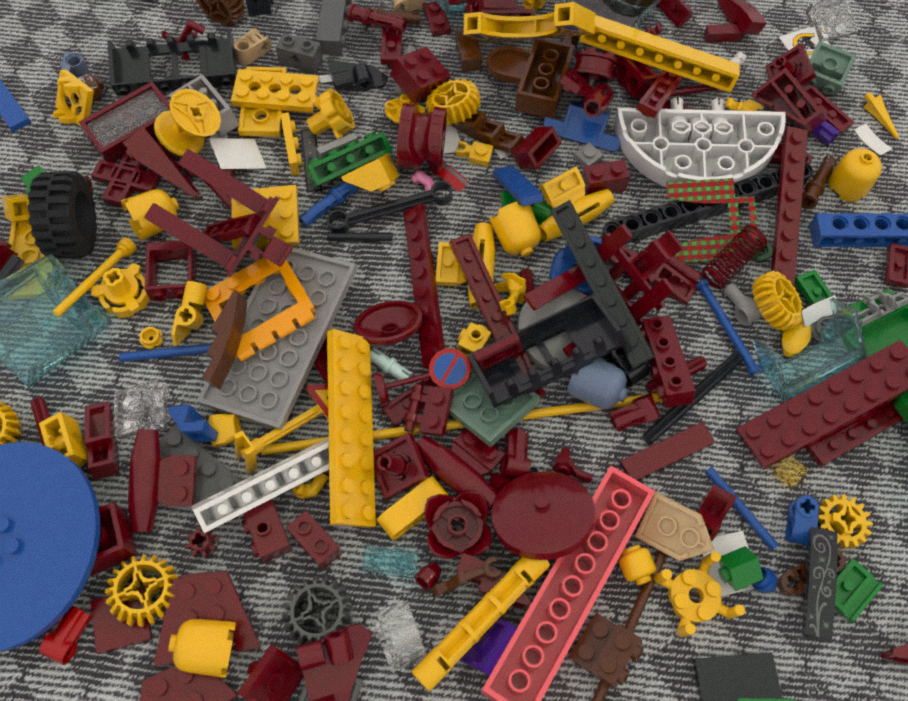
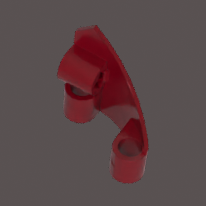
[296,623,372,701]

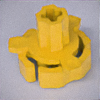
[307,88,356,139]
[91,263,150,318]

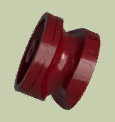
[397,103,447,172]

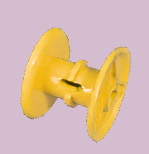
[154,89,221,156]

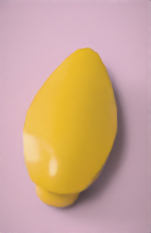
[781,318,811,358]

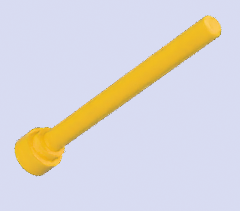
[53,237,137,317]

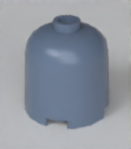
[567,358,629,409]

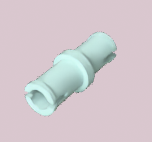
[370,347,413,385]

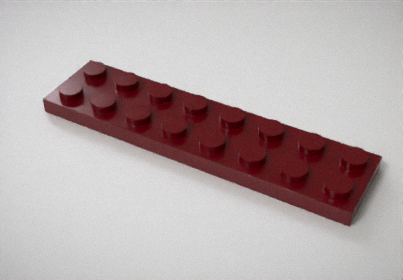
[736,340,908,470]

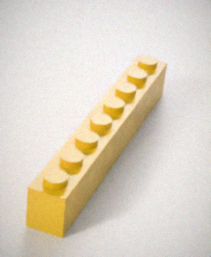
[579,15,740,93]

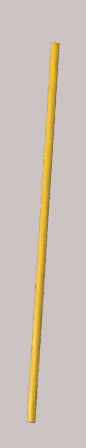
[261,393,662,455]

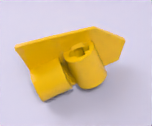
[171,281,207,346]

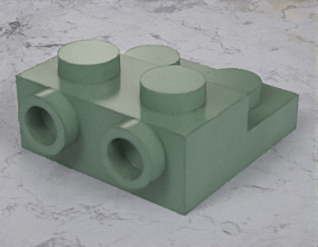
[804,41,856,95]

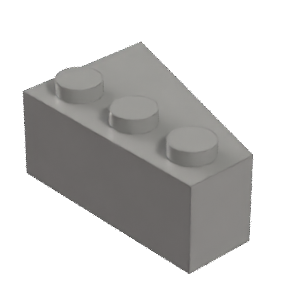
[167,74,239,136]

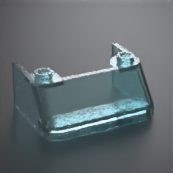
[752,297,867,402]

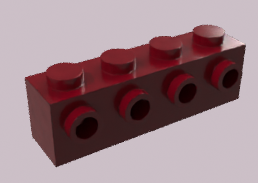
[640,315,696,408]

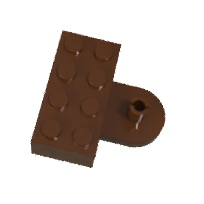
[487,39,575,119]

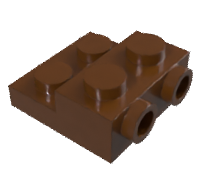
[568,612,644,690]

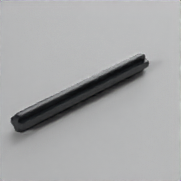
[642,352,743,445]

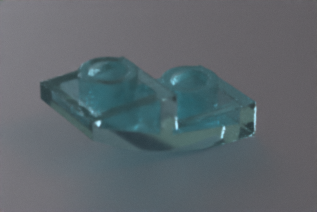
[361,544,419,579]

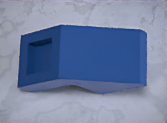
[168,404,218,442]

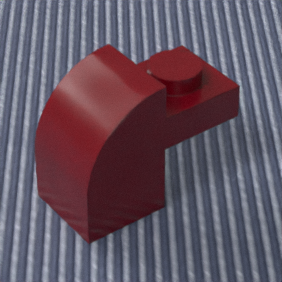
[695,484,737,542]

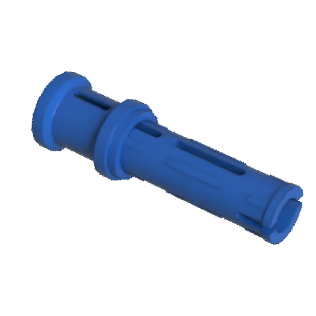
[299,181,358,228]

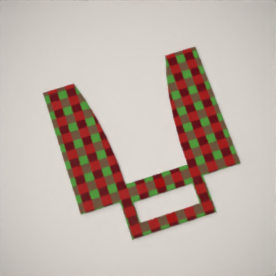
[666,178,758,262]

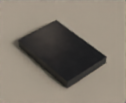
[693,652,783,701]

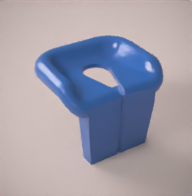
[549,236,602,295]

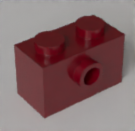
[511,126,562,170]
[581,159,630,195]
[241,499,293,563]

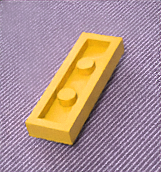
[280,112,303,176]

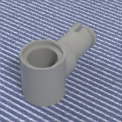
[723,283,763,326]

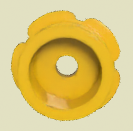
[139,327,163,349]

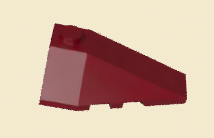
[123,127,203,200]

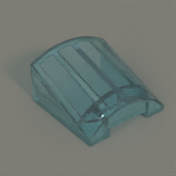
[0,254,112,388]

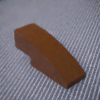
[454,29,482,71]

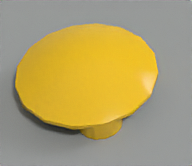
[384,94,425,124]

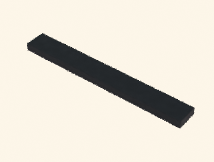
[550,200,655,369]

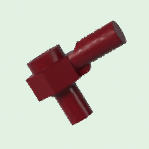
[552,448,593,483]

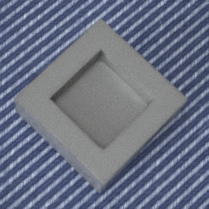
[573,142,603,167]

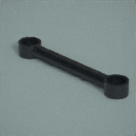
[327,180,453,232]

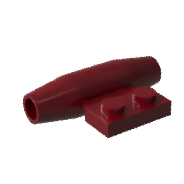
[560,68,613,117]
[416,428,505,512]
[128,429,198,532]

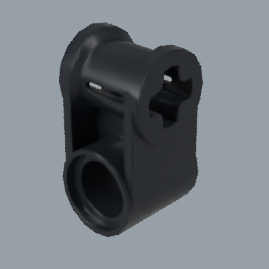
[606,347,650,387]

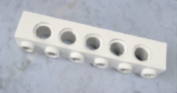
[191,438,329,533]

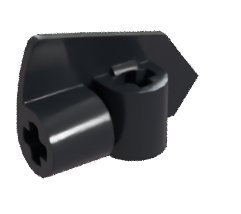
[328,59,389,92]

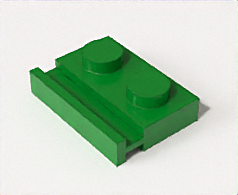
[835,558,883,623]

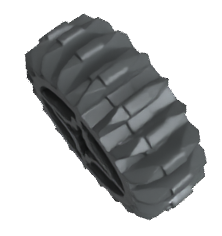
[282,576,354,645]

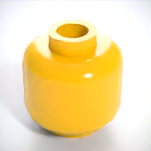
[618,545,656,586]

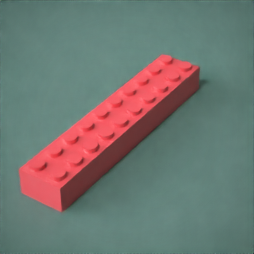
[480,466,655,701]

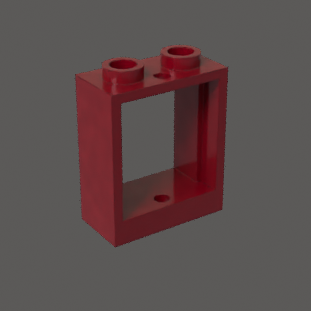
[145,240,197,301]

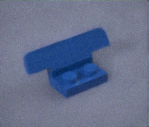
[543,100,620,152]

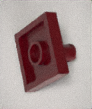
[237,644,304,701]

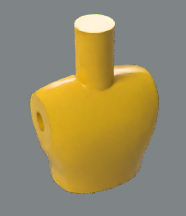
[208,414,242,447]

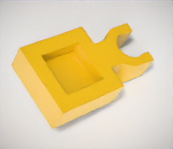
[455,141,494,167]

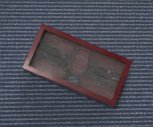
[79,82,170,162]

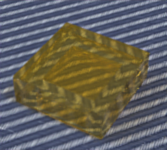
[772,455,809,488]

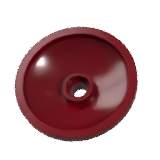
[354,301,423,346]

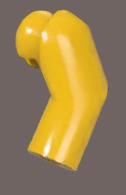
[292,473,329,499]

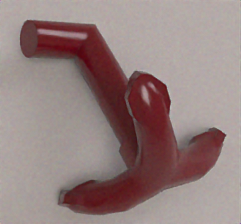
[161,19,206,61]

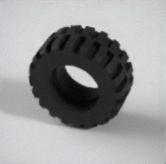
[28,171,97,259]

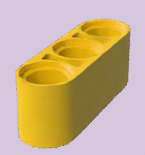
[377,476,449,540]

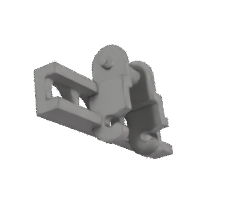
[853,290,908,327]

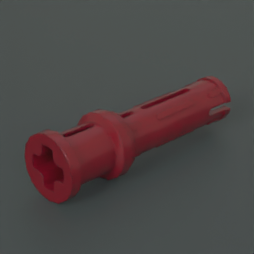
[347,3,407,33]

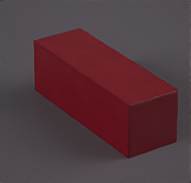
[704,24,744,43]

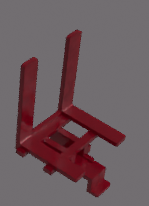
[144,149,293,277]
[524,224,683,358]

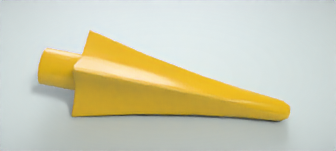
[864,92,899,139]

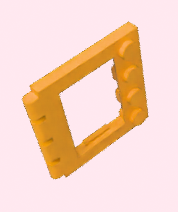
[204,257,316,362]

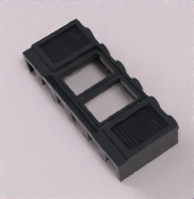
[107,30,237,96]
[467,294,625,408]

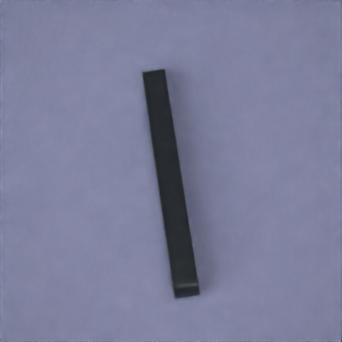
[600,162,813,244]

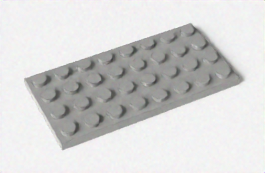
[197,248,358,430]

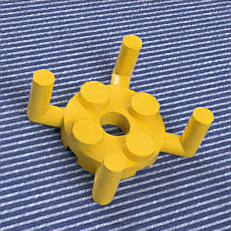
[654,551,745,637]

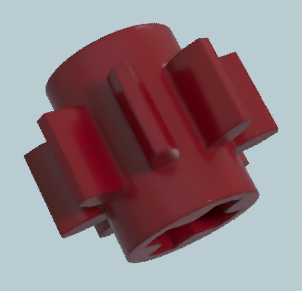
[185,526,219,559]

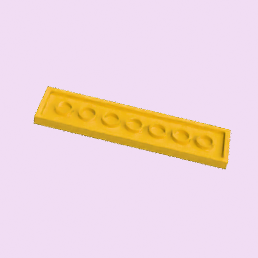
[327,329,376,528]

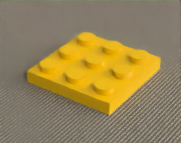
[231,185,300,251]

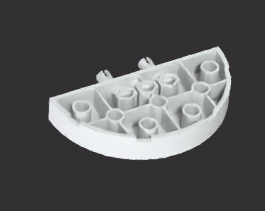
[614,97,786,188]

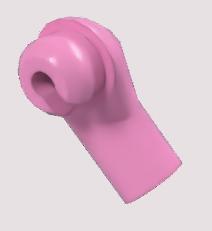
[411,170,436,195]

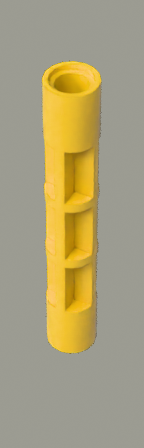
[411,557,550,692]

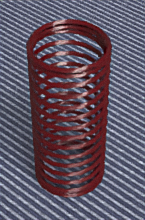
[701,225,768,290]

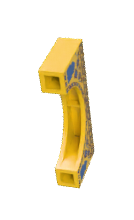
[463,2,595,43]

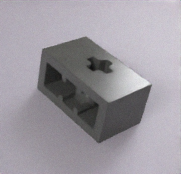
[276,33,323,74]

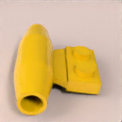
[539,166,614,242]
[436,223,495,309]

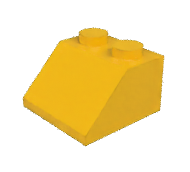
[341,153,400,192]

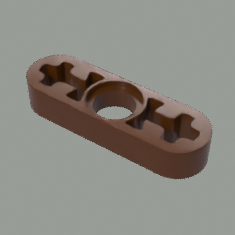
[777,550,846,597]

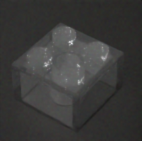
[374,601,426,672]

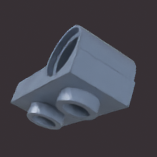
[58,52,89,97]

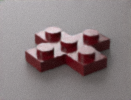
[91,152,161,207]

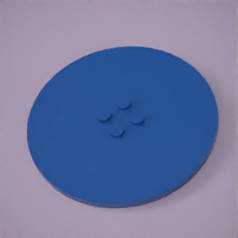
[0,442,100,652]

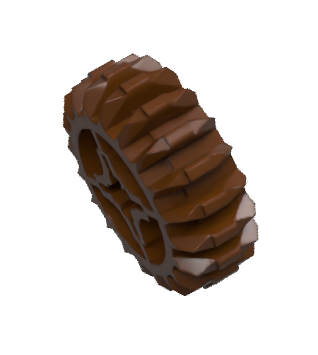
[195,0,246,26]

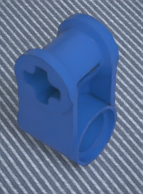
[785,495,819,546]

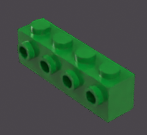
[304,131,393,189]

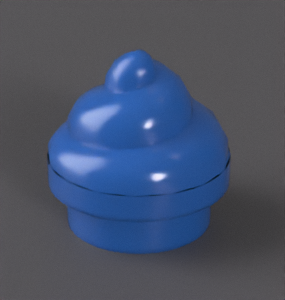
[752,567,777,593]

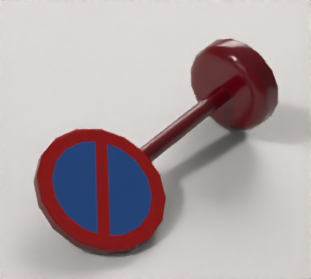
[373,348,471,405]

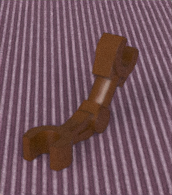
[432,557,502,597]

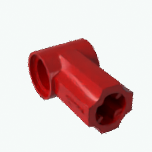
[39,606,92,665]

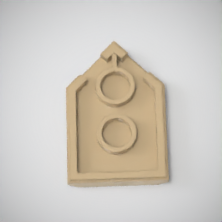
[635,492,714,561]

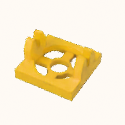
[53,70,94,127]

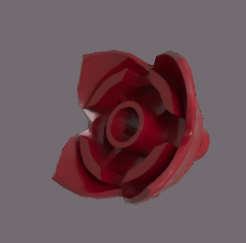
[424,491,492,559]

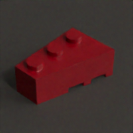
[751,67,826,133]

